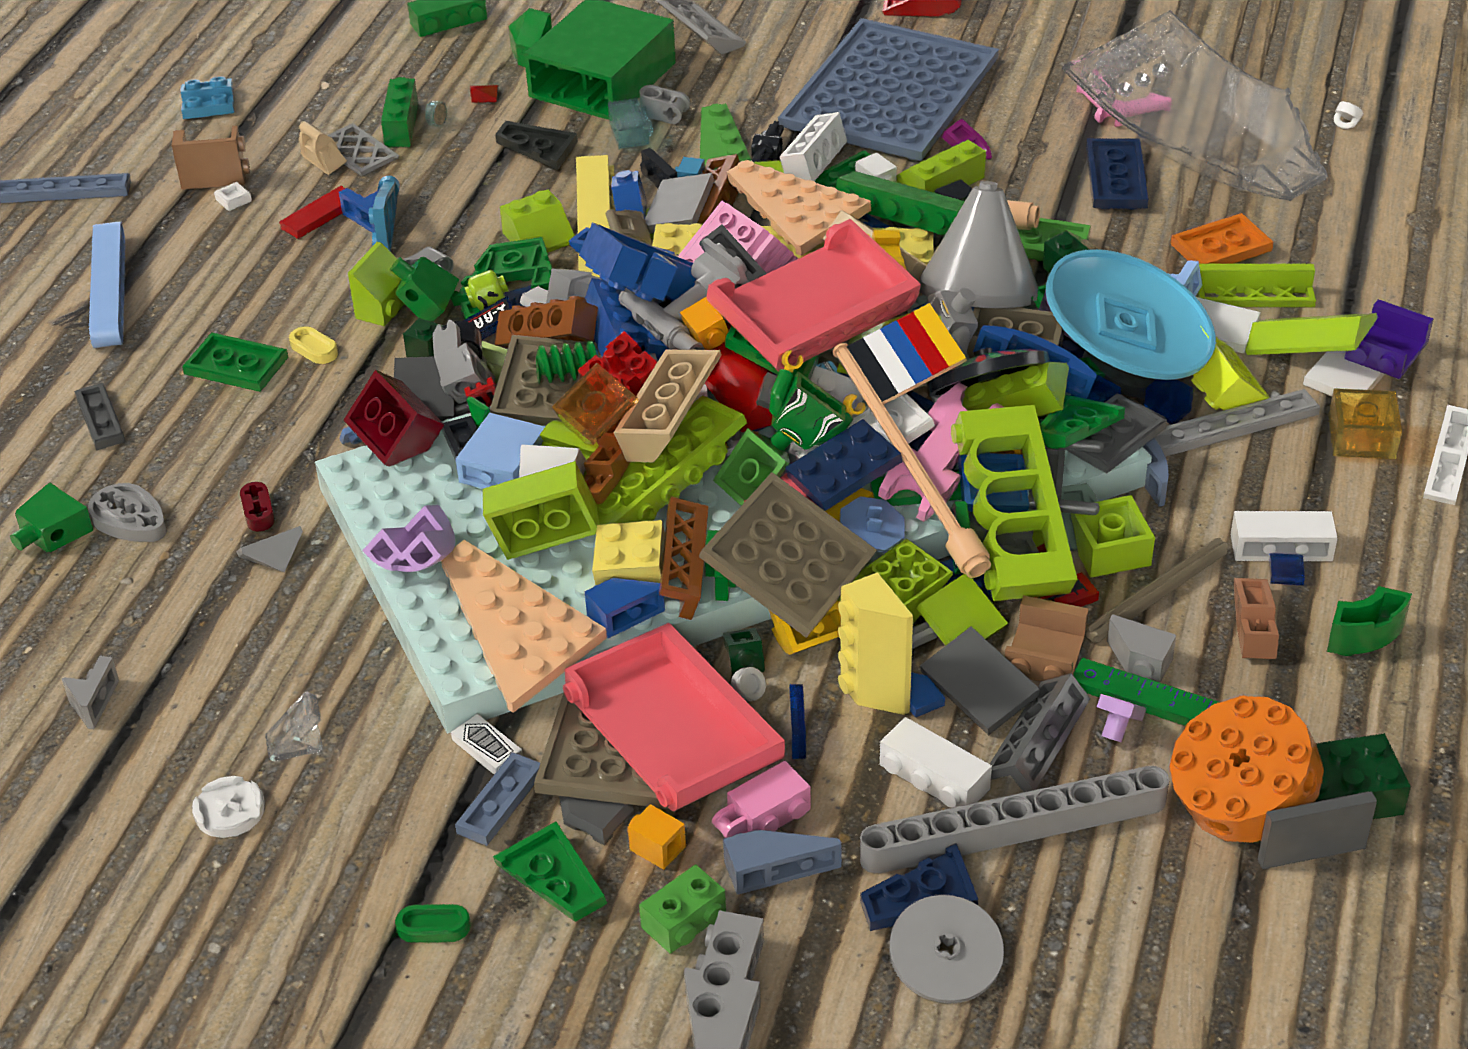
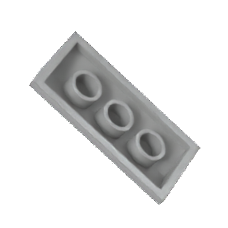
[656,0,746,55]

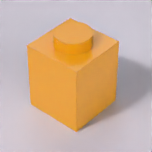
[680,297,729,350]
[628,804,686,870]

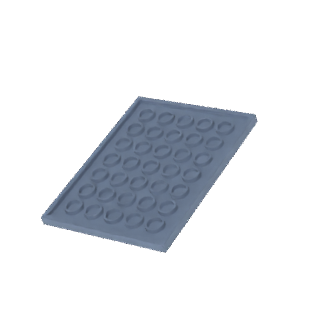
[778,18,999,161]

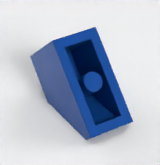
[611,170,647,218]
[584,578,665,639]

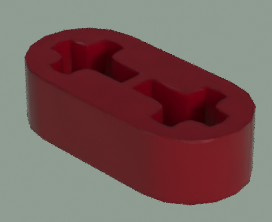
[240,482,275,532]

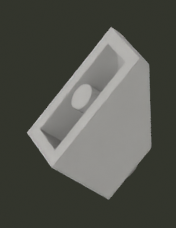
[1107,614,1176,683]

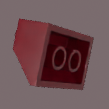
[343,370,445,467]

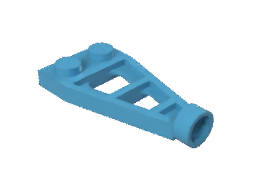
[369,176,400,252]

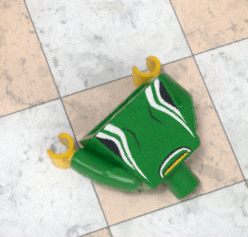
[769,350,866,451]

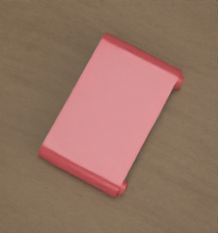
[707,219,921,371]
[563,623,785,811]

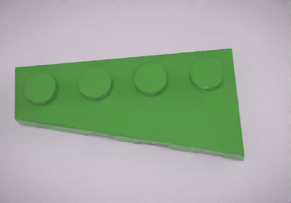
[700,104,751,170]

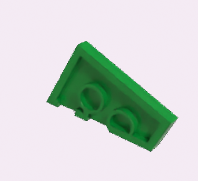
[493,821,608,922]

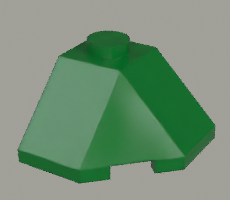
[508,8,552,67]

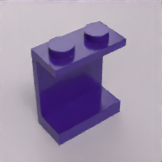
[1344,299,1433,379]

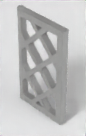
[328,123,399,176]

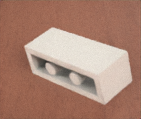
[1231,511,1337,561]
[880,717,992,808]

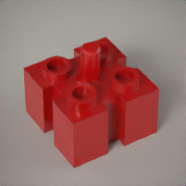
[577,331,657,414]

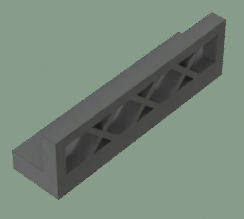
[990,673,1090,792]

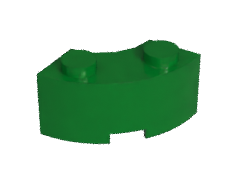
[1327,586,1412,656]

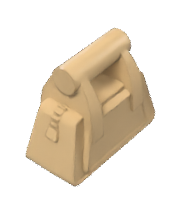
[299,121,347,175]

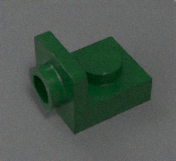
[723,628,765,675]

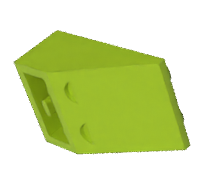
[837,538,953,624]

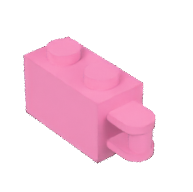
[712,761,811,838]

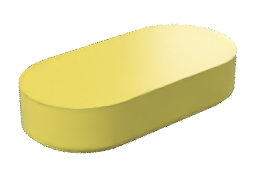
[289,327,338,364]

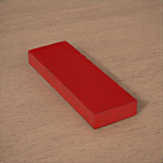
[279,186,345,239]

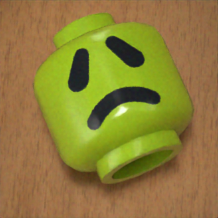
[465,270,509,312]

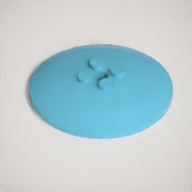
[1046,250,1216,380]

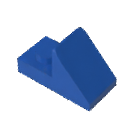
[339,188,379,232]

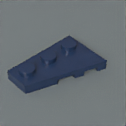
[860,843,979,931]

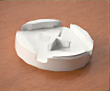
[192,776,265,838]

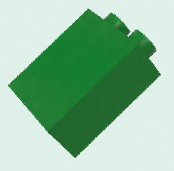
[524,0,676,122]

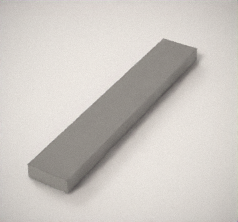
[1154,389,1320,457]

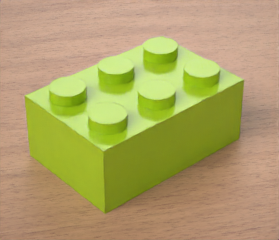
[483,461,599,560]

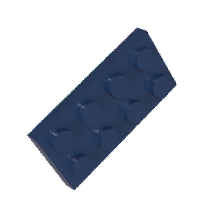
[1086,138,1149,210]

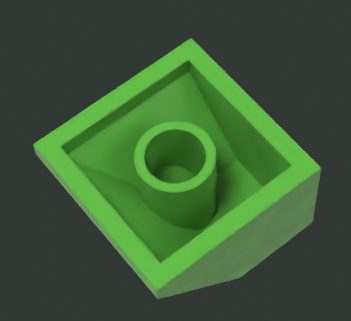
[713,428,790,506]

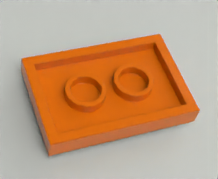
[1171,213,1274,264]

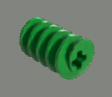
[536,341,599,384]

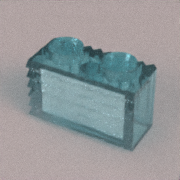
[608,97,653,149]

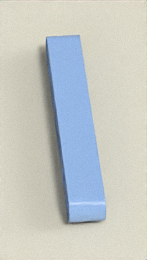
[89,221,125,348]

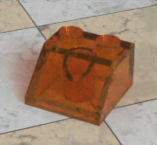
[552,363,639,445]

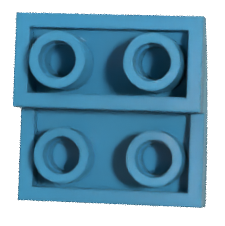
[180,76,234,119]

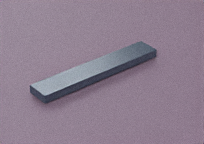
[0,173,131,203]

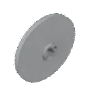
[889,895,1004,1004]

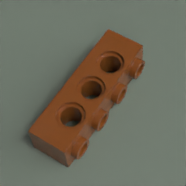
[495,296,598,349]

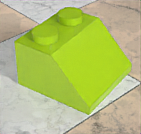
[500,189,575,253]
[348,242,404,326]
[1071,495,1155,578]

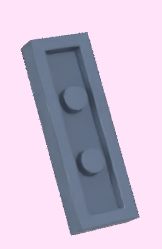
[455,752,540,846]

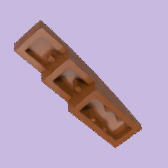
[583,403,632,504]

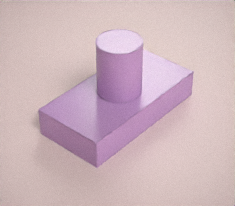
[1097,694,1146,743]

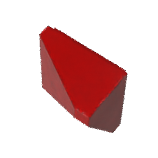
[470,85,498,103]

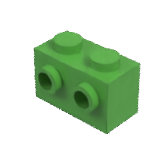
[639,864,726,954]

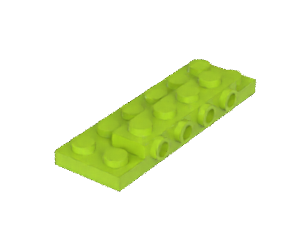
[597,395,747,525]

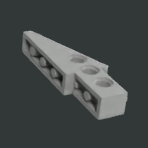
[684,910,764,1049]

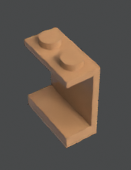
[171,126,250,190]
[1005,595,1089,682]

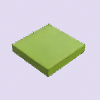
[916,574,1008,646]

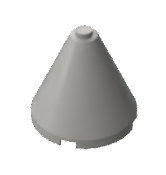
[920,181,1038,308]

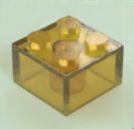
[1328,388,1402,459]

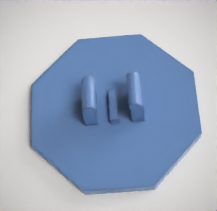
[840,496,905,553]

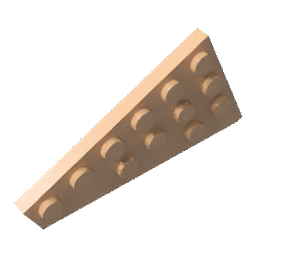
[727,161,871,256]
[441,540,607,713]

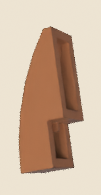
[1234,578,1279,659]

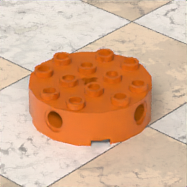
[1169,695,1324,843]

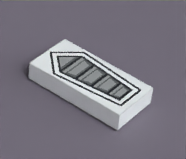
[451,714,523,775]

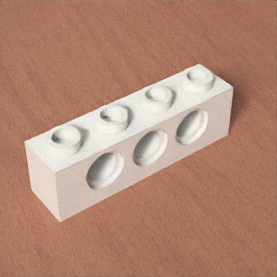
[780,112,847,181]

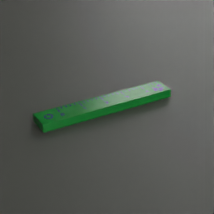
[1073,657,1219,726]

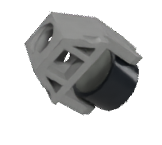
[433,319,495,404]

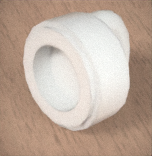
[1334,102,1363,129]
[731,667,766,702]

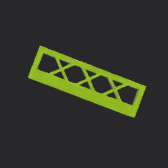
[1197,264,1316,307]

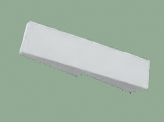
[1423,405,1468,505]

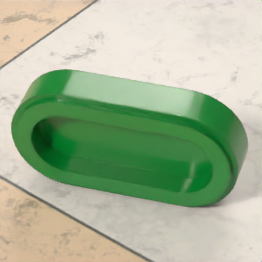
[395,904,471,943]

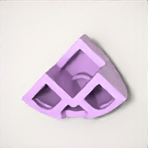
[362,505,455,572]

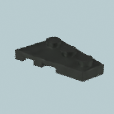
[495,121,578,170]

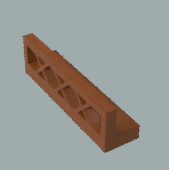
[697,154,740,224]
[659,497,709,620]

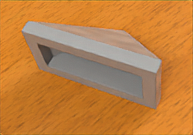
[237,526,303,572]

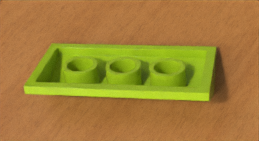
[1245,313,1378,355]

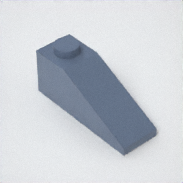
[723,830,842,895]

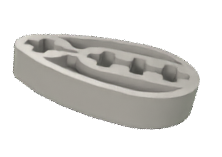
[88,483,167,542]

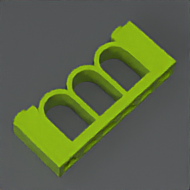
[951,405,1078,601]

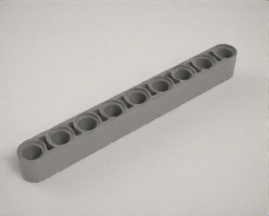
[860,766,1170,874]

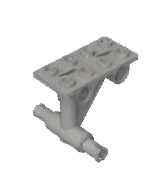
[618,237,749,350]

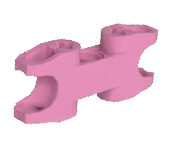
[878,383,1004,522]

